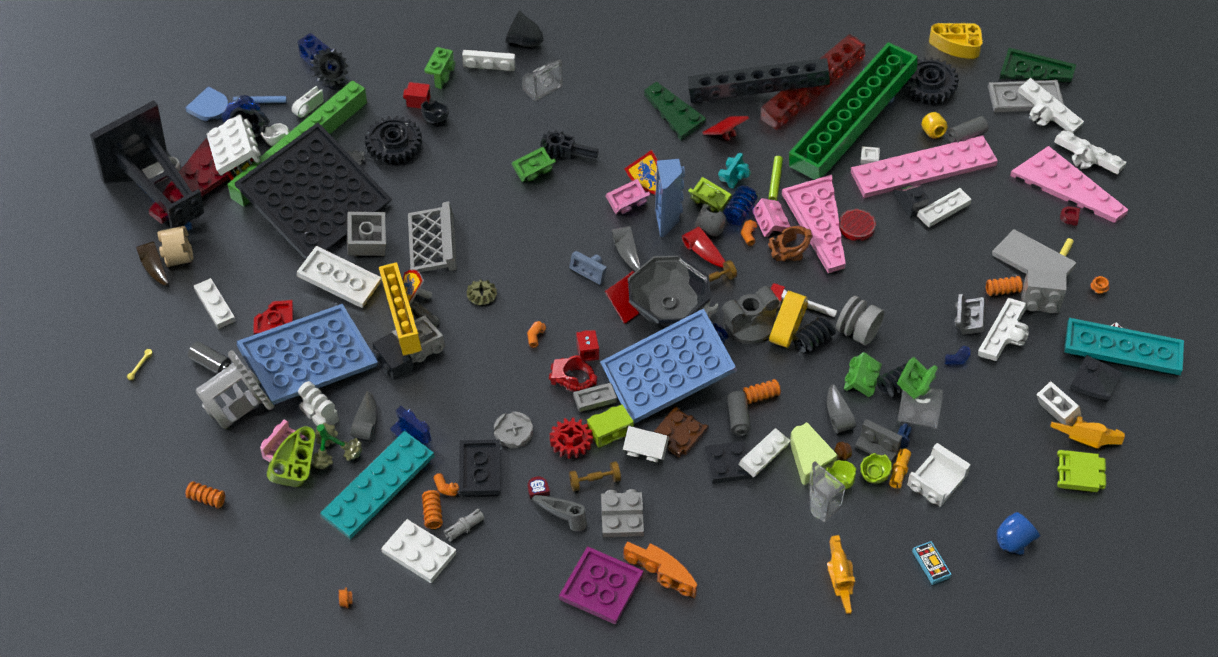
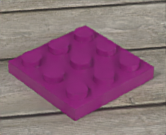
[559,546,644,625]

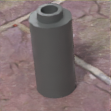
[948,116,988,143]
[188,341,231,374]
[727,391,751,436]

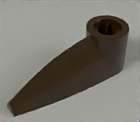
[136,241,169,286]

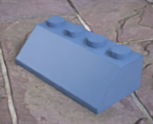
[655,159,685,237]

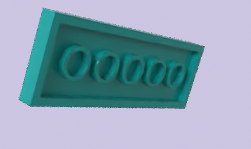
[1064,318,1184,375]
[320,431,435,540]

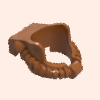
[768,226,813,261]

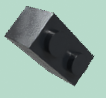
[372,332,414,380]

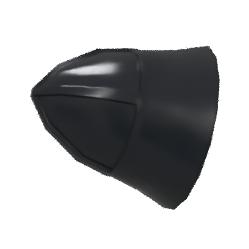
[505,11,544,47]
[229,107,270,139]

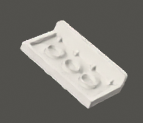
[207,115,261,175]

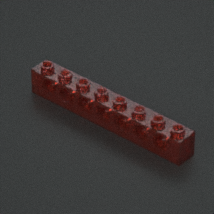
[760,34,866,130]

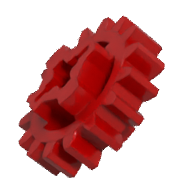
[549,418,593,459]

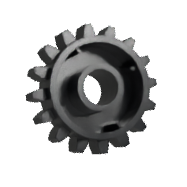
[310,48,349,87]

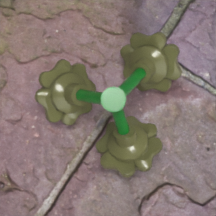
[311,422,362,470]

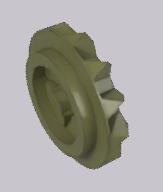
[466,278,497,305]

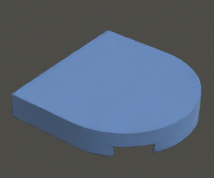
[185,86,228,121]

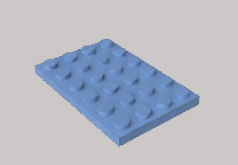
[237,304,378,405]
[600,309,737,424]

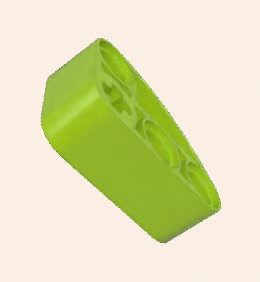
[267,426,315,487]

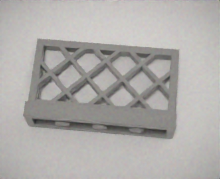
[408,202,457,272]

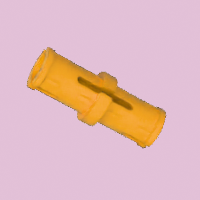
[889,449,911,488]

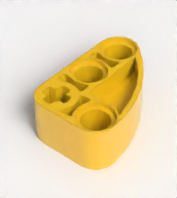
[929,23,982,59]
[769,290,808,348]

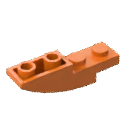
[624,541,697,598]

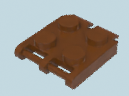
[654,406,709,457]

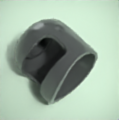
[695,203,727,236]

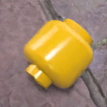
[921,112,948,139]

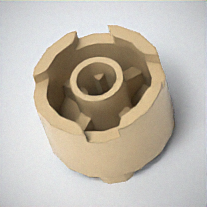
[157,226,193,267]

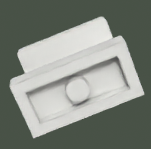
[907,443,971,507]

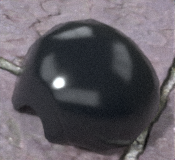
[421,100,449,124]

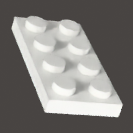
[297,246,381,308]

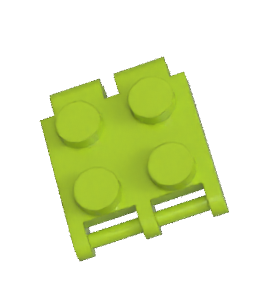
[1057,450,1106,492]

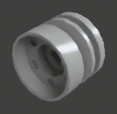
[836,296,885,346]

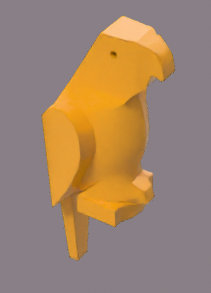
[1050,416,1125,448]
[827,535,855,614]

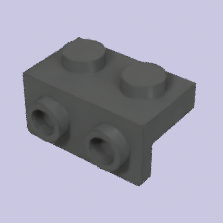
[955,294,986,335]

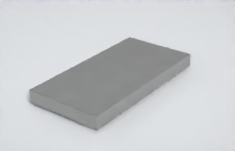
[988,80,1064,112]
[992,229,1077,277]

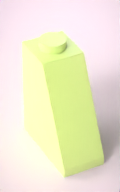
[790,423,837,485]

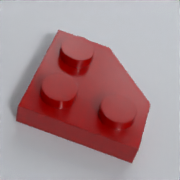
[254,300,293,335]

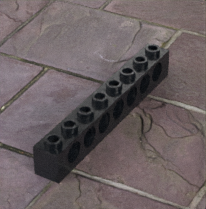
[688,58,830,103]

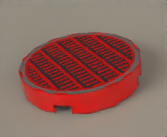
[839,209,876,241]

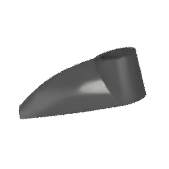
[612,226,640,271]
[827,384,856,434]
[350,391,377,441]
[532,495,587,531]

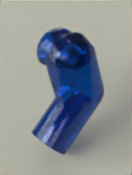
[945,346,971,364]

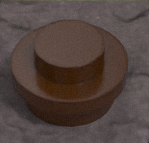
[834,442,852,461]

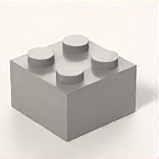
[347,212,386,256]
[1021,268,1066,313]

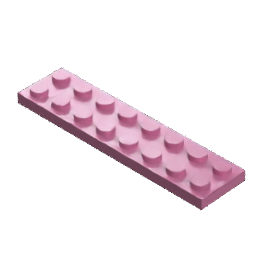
[851,136,998,198]

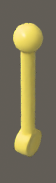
[127,349,153,380]

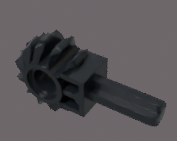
[540,130,599,159]

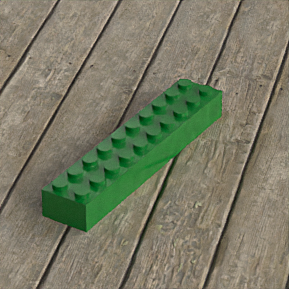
[789,42,918,180]

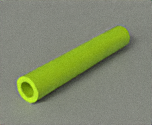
[768,156,783,201]

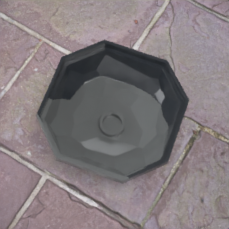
[628,256,711,327]

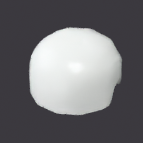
[261,123,290,147]

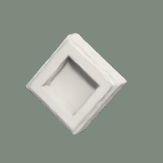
[861,146,880,164]

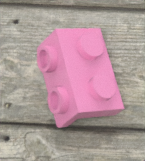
[605,179,650,214]
[752,198,791,237]
[260,420,306,462]

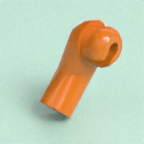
[741,220,757,246]
[527,321,546,348]
[433,473,459,496]

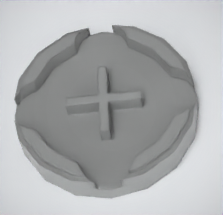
[494,412,533,448]

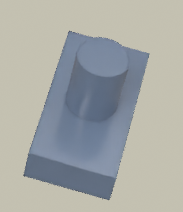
[569,251,607,285]

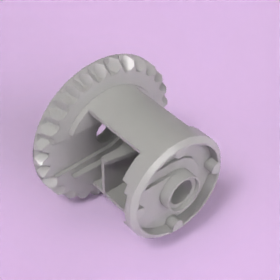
[196,350,274,429]

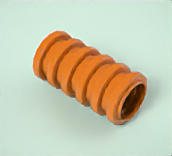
[986,276,1023,296]
[743,379,781,404]
[185,481,226,508]
[422,490,443,529]

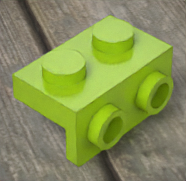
[688,177,733,213]

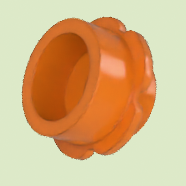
[1090,276,1109,294]
[339,587,352,608]

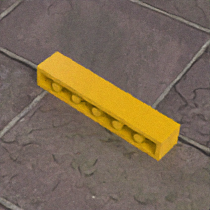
[379,262,422,356]

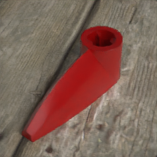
[682,227,726,268]

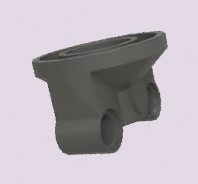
[722,286,780,344]

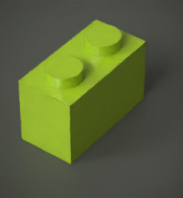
[587,404,634,448]

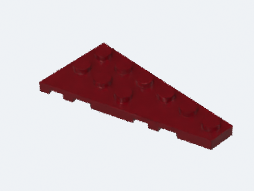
[149,138,230,224]

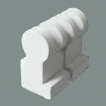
[298,381,339,426]

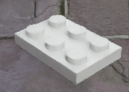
[381,519,457,583]

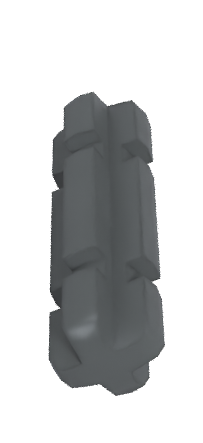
[410,300,440,327]

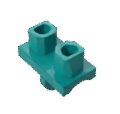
[718,153,751,188]

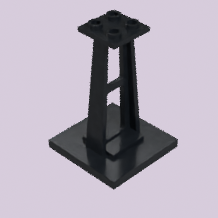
[90,100,204,229]

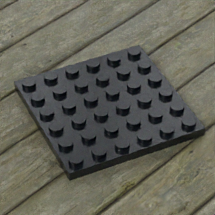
[235,122,392,260]

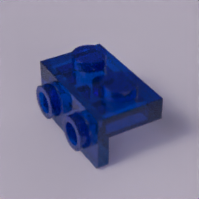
[390,406,432,446]

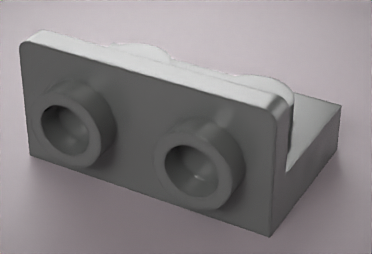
[855,419,902,462]

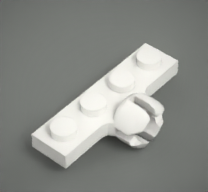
[1018,78,1084,133]
[1054,130,1127,174]
[978,298,1029,361]

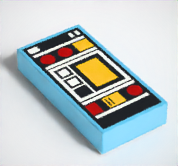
[912,541,952,585]

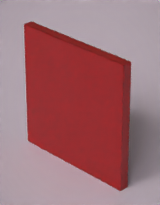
[702,116,749,140]
[605,271,639,323]

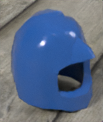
[996,512,1041,555]

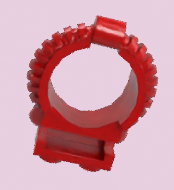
[549,355,598,392]

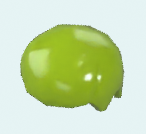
[860,453,892,484]
[825,460,856,491]

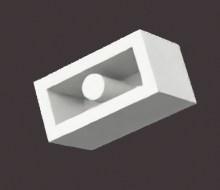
[1036,382,1082,426]
[623,426,670,462]

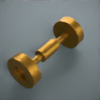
[709,260,737,283]
[569,461,621,492]

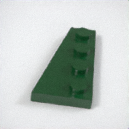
[999,48,1076,82]
[644,81,706,141]

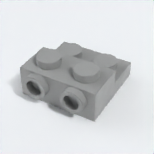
[391,315,446,363]
[601,489,644,537]

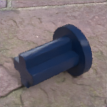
[897,423,912,448]

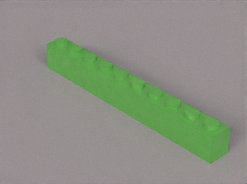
[228,80,367,207]

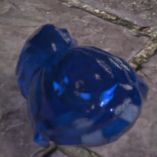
[222,95,260,123]

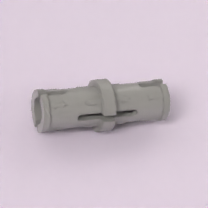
[444,509,485,542]

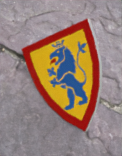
[624,150,658,194]
[402,270,432,305]

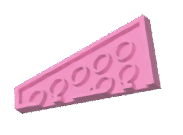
[1010,146,1128,223]
[782,175,846,273]

